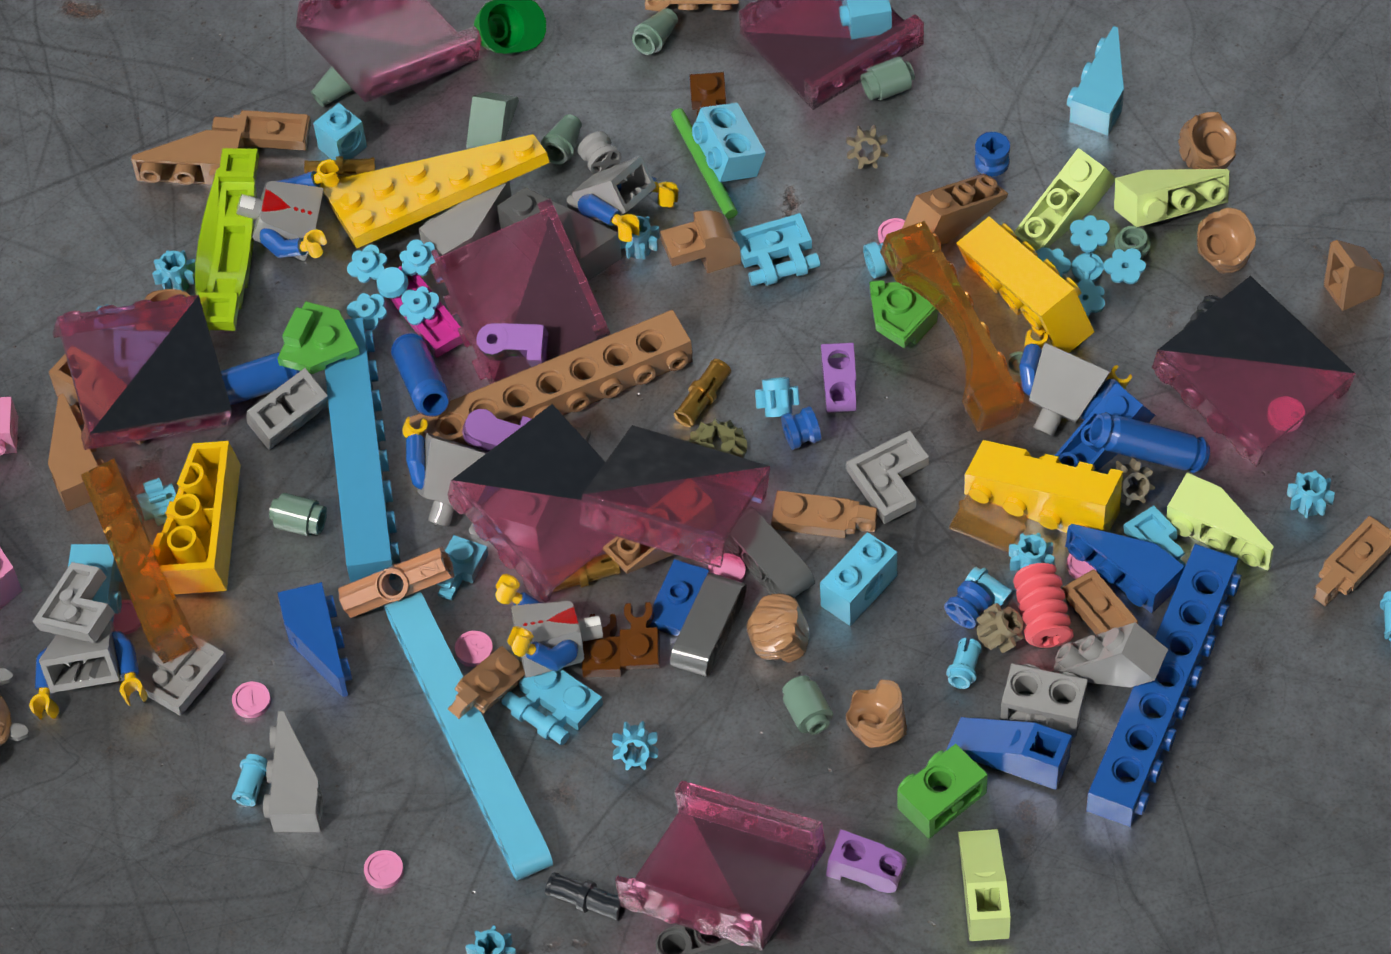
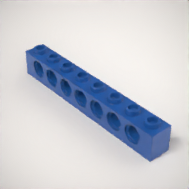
[1086,544,1242,827]

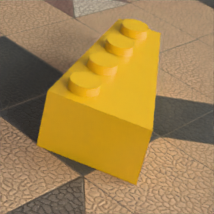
[956,216,1094,353]
[964,440,1123,533]
[142,441,241,596]

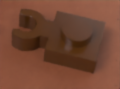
[690,72,726,116]
[620,602,660,670]
[582,614,621,678]

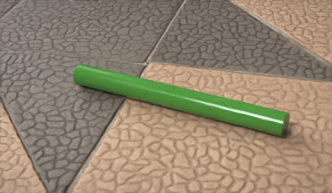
[671,108,738,219]

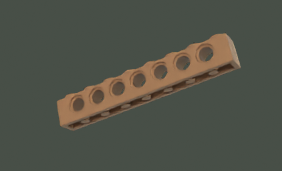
[410,309,693,449]

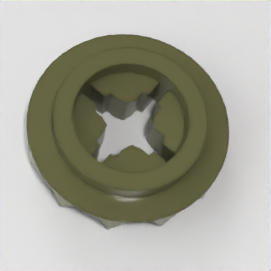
[689,418,747,458]

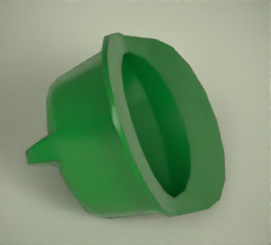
[469,0,546,54]

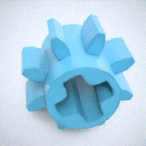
[620,216,660,260]
[152,250,195,291]
[755,377,800,417]
[1287,470,1335,518]
[136,478,176,527]
[1009,533,1055,571]
[612,721,659,770]
[466,926,516,954]

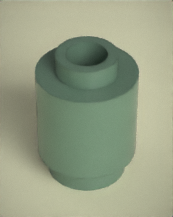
[861,56,915,100]
[269,493,327,537]
[782,675,833,735]

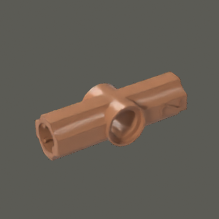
[338,546,455,618]

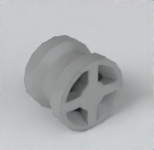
[577,131,622,174]

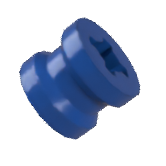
[975,132,1010,177]
[781,406,821,450]
[944,580,992,629]

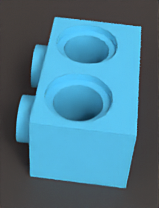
[692,102,766,182]

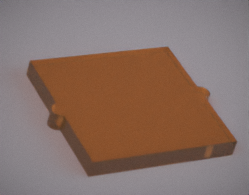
[949,494,1028,553]

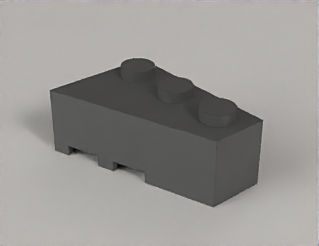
[497,187,622,282]

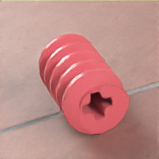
[1013,563,1074,648]

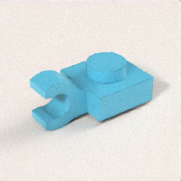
[1124,505,1185,566]
[436,535,488,601]

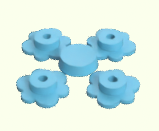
[1036,215,1146,317]
[347,239,440,330]

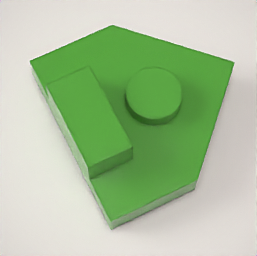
[869,276,949,348]
[277,301,360,374]

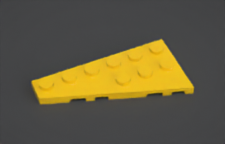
[320,134,550,249]

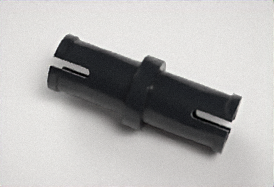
[545,872,628,921]

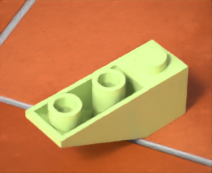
[1014,148,1115,251]
[1114,169,1230,228]
[1166,473,1274,571]
[958,829,1011,941]

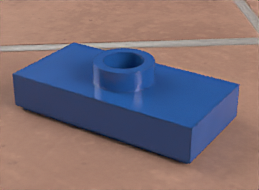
[648,559,709,636]

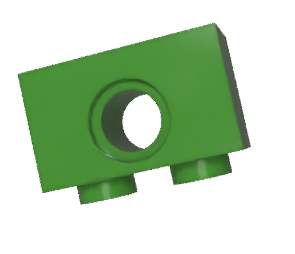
[897,743,988,839]

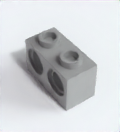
[247,368,328,450]
[1000,663,1087,738]

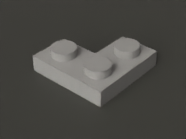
[846,430,929,524]
[32,562,115,643]
[120,635,227,716]

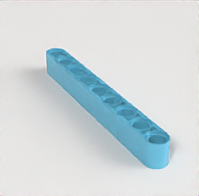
[385,591,553,881]

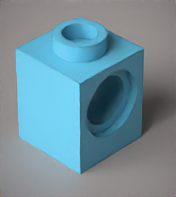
[313,103,367,160]

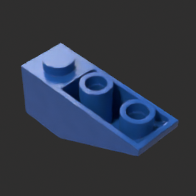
[1054,383,1156,472]
[1065,524,1185,614]
[277,582,352,697]
[947,717,1072,790]

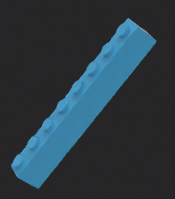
[325,317,401,583]

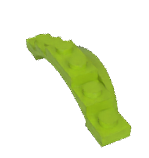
[195,148,259,331]

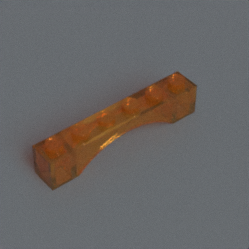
[880,221,1025,432]
[81,458,198,664]

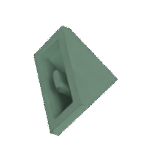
[466,91,519,149]

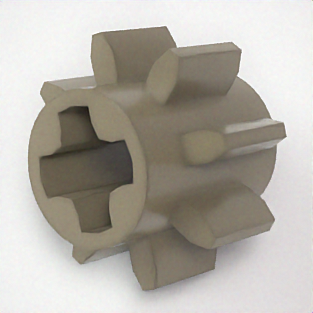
[846,125,888,169]
[1116,458,1155,506]
[976,603,1024,654]

